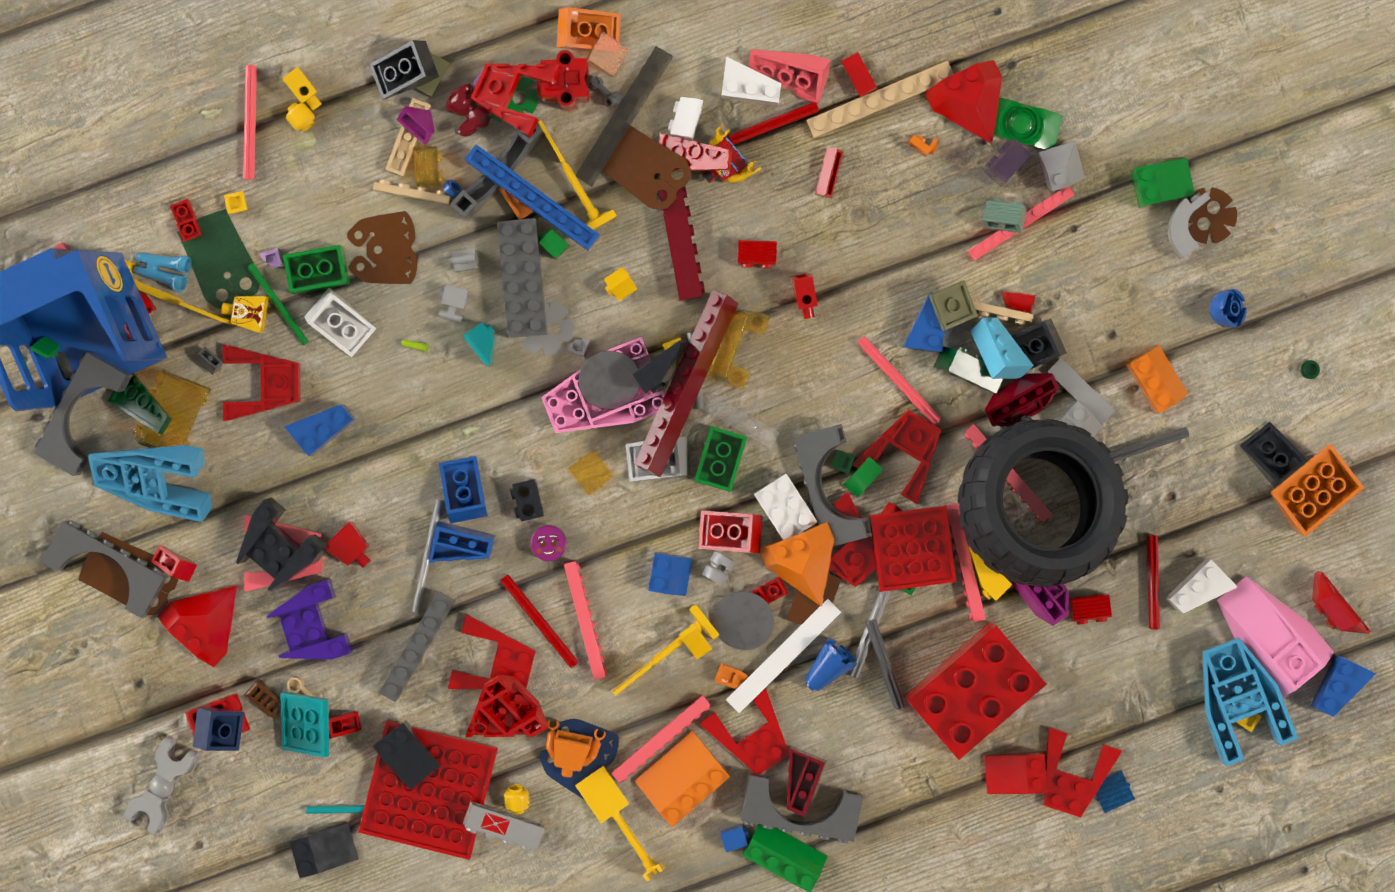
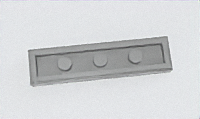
[1046,358,1115,424]

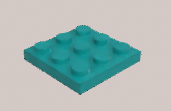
[280,692,329,758]

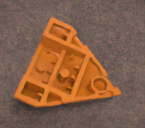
[760,522,835,607]

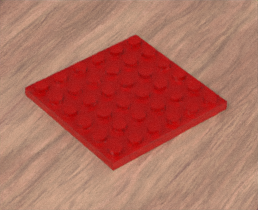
[358,720,498,860]

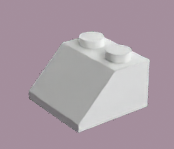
[668,97,703,141]

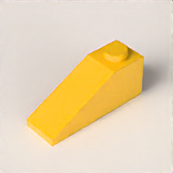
[968,545,1012,601]

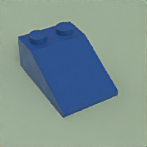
[439,456,488,524]

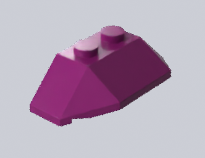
[1011,581,1069,626]

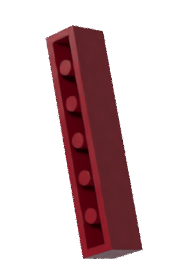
[659,185,705,301]

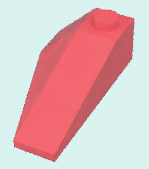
[749,49,830,103]

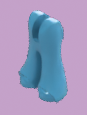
[133,253,191,293]

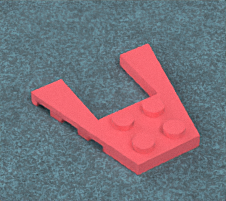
[244,514,323,591]

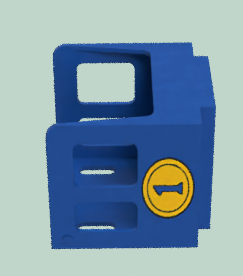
[0,248,168,411]

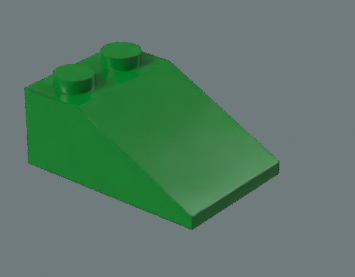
[1131,158,1195,208]

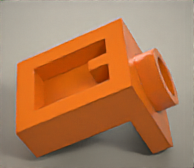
[907,135,939,157]

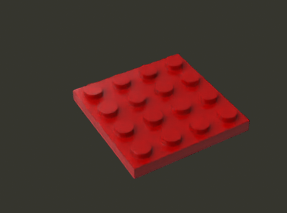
[870,505,956,592]

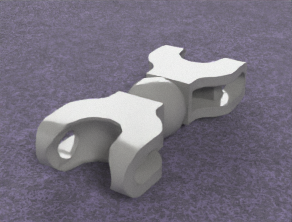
[123,735,201,836]

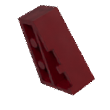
[787,746,827,817]

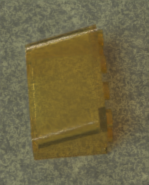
[709,308,770,390]
[133,369,211,448]

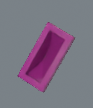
[396,106,435,145]

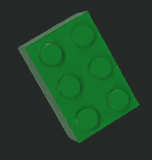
[283,245,350,294]
[694,426,747,492]

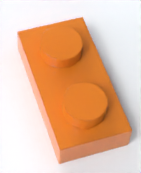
[499,187,534,220]

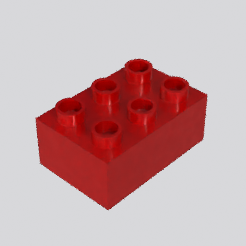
[904,622,1047,760]

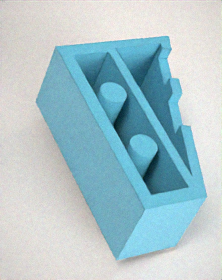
[970,318,1034,379]

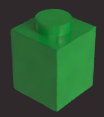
[539,229,569,260]

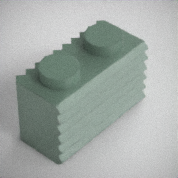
[982,199,1027,233]

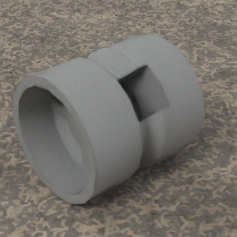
[702,551,736,586]

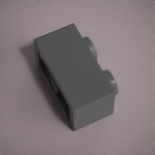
[195,347,223,375]

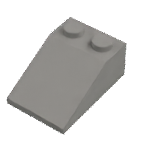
[626,437,691,482]

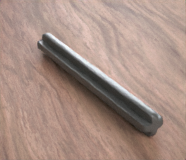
[1110,427,1189,462]
[866,619,905,710]

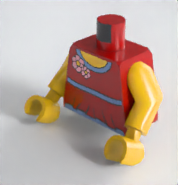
[702,124,761,184]

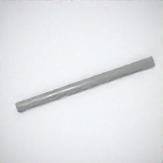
[412,499,443,613]

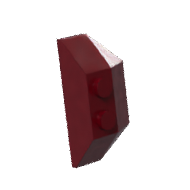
[984,373,1059,427]

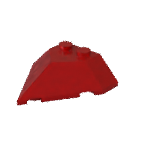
[924,60,1002,145]
[157,585,238,667]
[465,675,548,738]

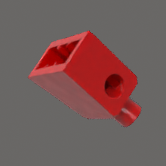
[791,273,818,319]
[327,521,371,568]

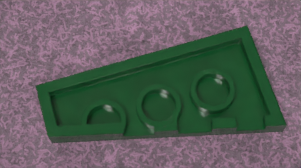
[108,373,172,435]

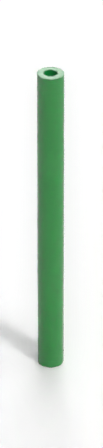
[247,263,309,346]

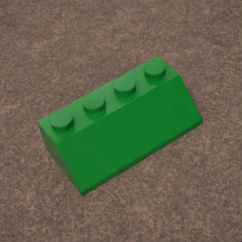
[742,824,828,892]

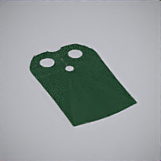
[177,209,260,309]

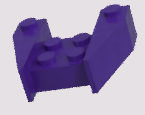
[266,579,353,659]

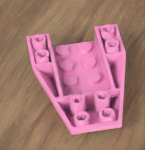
[541,337,665,433]
[1216,576,1334,697]

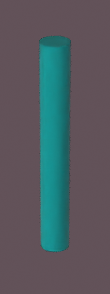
[306,805,365,814]

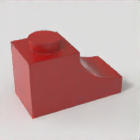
[151,545,197,582]

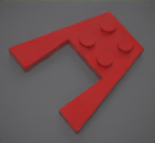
[470,63,562,137]
[223,344,300,421]
[852,409,941,504]
[803,492,876,587]
[448,614,536,689]
[699,687,789,774]
[1043,726,1122,818]

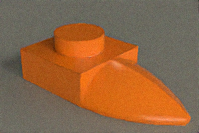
[714,663,749,689]

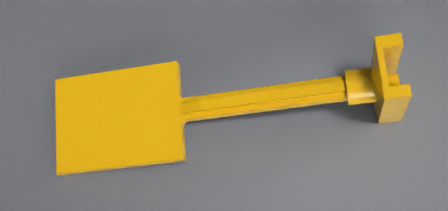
[538,120,617,230]
[124,259,231,324]
[611,604,719,696]
[575,766,666,881]

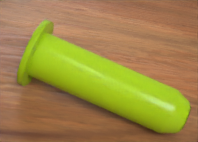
[401,339,429,354]

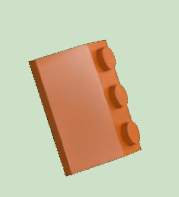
[1126,345,1188,414]

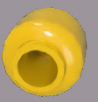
[286,102,315,132]
[504,784,530,815]

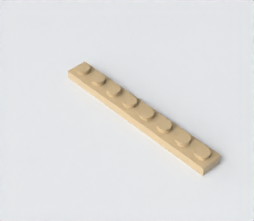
[806,61,953,139]

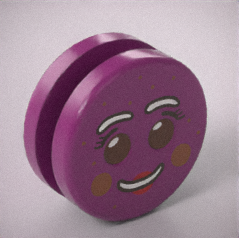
[531,525,567,561]

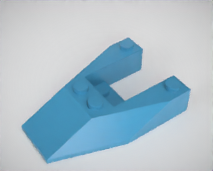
[88,445,212,522]
[1202,638,1298,766]

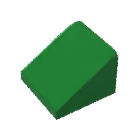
[31,337,60,358]

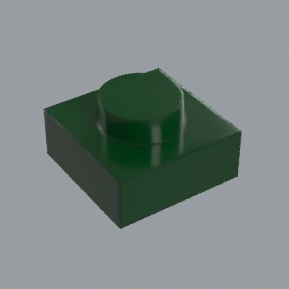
[830,449,855,474]

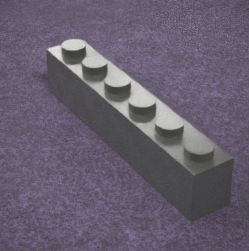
[379,591,456,702]

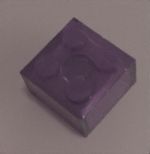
[984,139,1032,187]

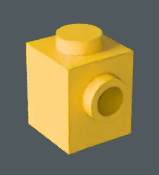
[604,267,637,302]

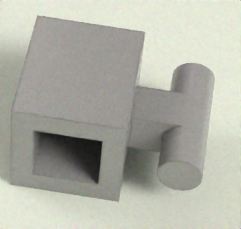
[449,249,479,273]
[438,285,470,323]

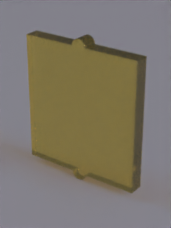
[569,450,613,495]

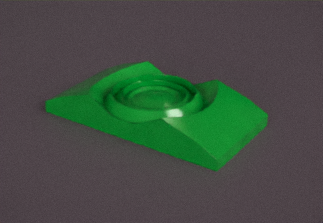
[993,97,1063,150]

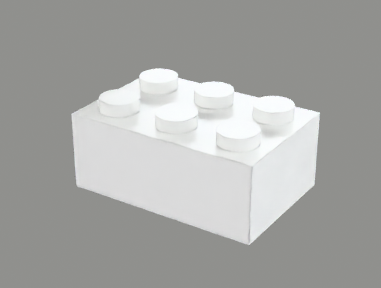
[754,473,817,540]

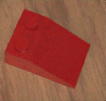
[698,511,763,554]
[984,751,1048,794]

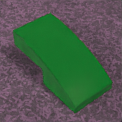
[843,457,884,497]

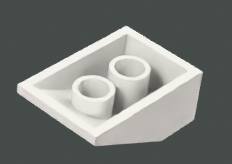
[304,288,376,357]

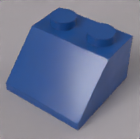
[648,552,693,596]

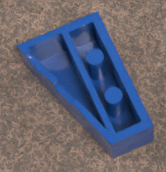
[902,292,945,353]
[284,404,356,456]
[428,522,496,563]
[1310,655,1376,717]

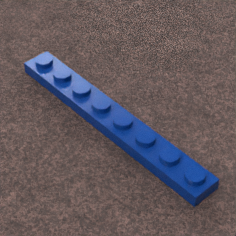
[465,144,600,251]

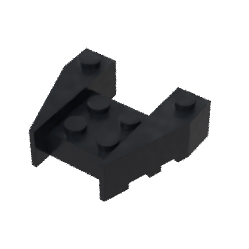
[236,497,330,591]

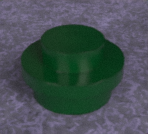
[1300,360,1320,379]

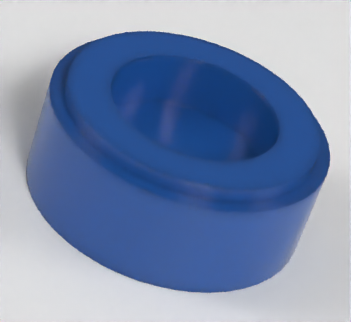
[443,180,462,198]

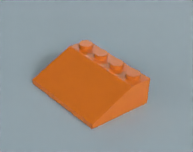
[1270,443,1364,536]
[635,730,730,827]

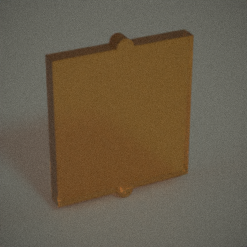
[587,32,629,77]

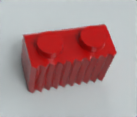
[737,240,777,269]
[1069,593,1112,625]

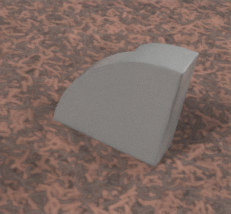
[566,338,591,357]

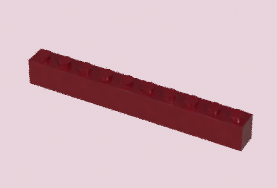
[634,291,739,477]

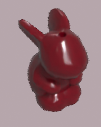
[446,83,493,137]

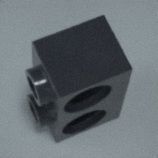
[510,479,545,522]

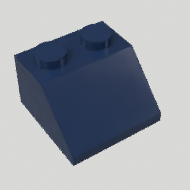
[193,707,244,751]

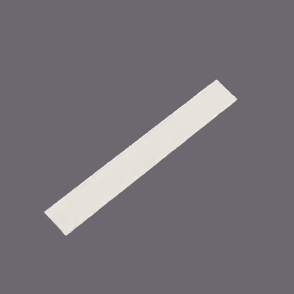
[726,599,841,713]

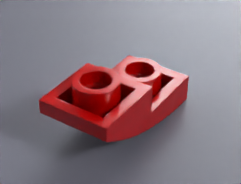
[841,52,877,98]
[170,198,202,242]
[751,576,789,605]

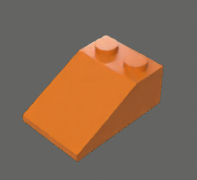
[557,7,621,53]

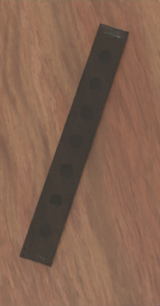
[575,46,673,187]

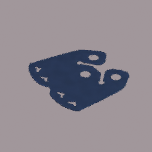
[540,719,619,799]

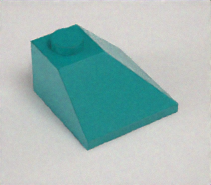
[463,322,496,367]

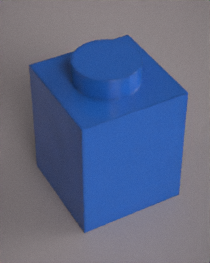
[720,824,750,852]

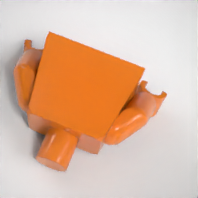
[546,719,606,777]

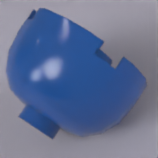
[1210,289,1247,328]

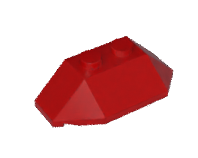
[1312,571,1371,634]

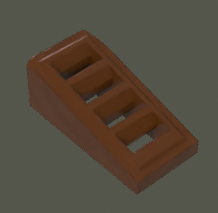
[244,679,281,719]

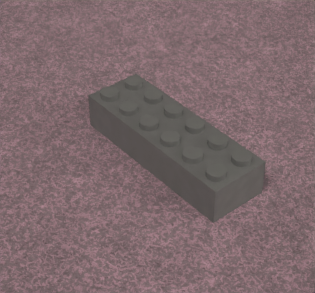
[497,218,548,338]

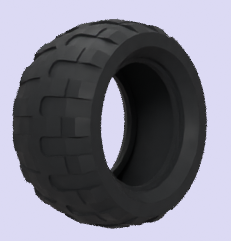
[958,419,1129,587]

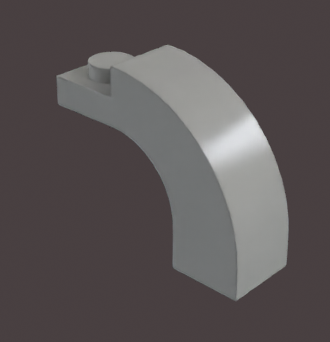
[1168,192,1210,259]

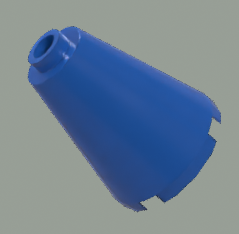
[805,638,857,691]

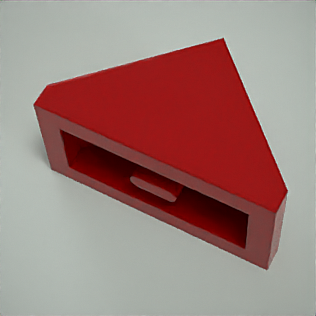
[329,711,362,739]

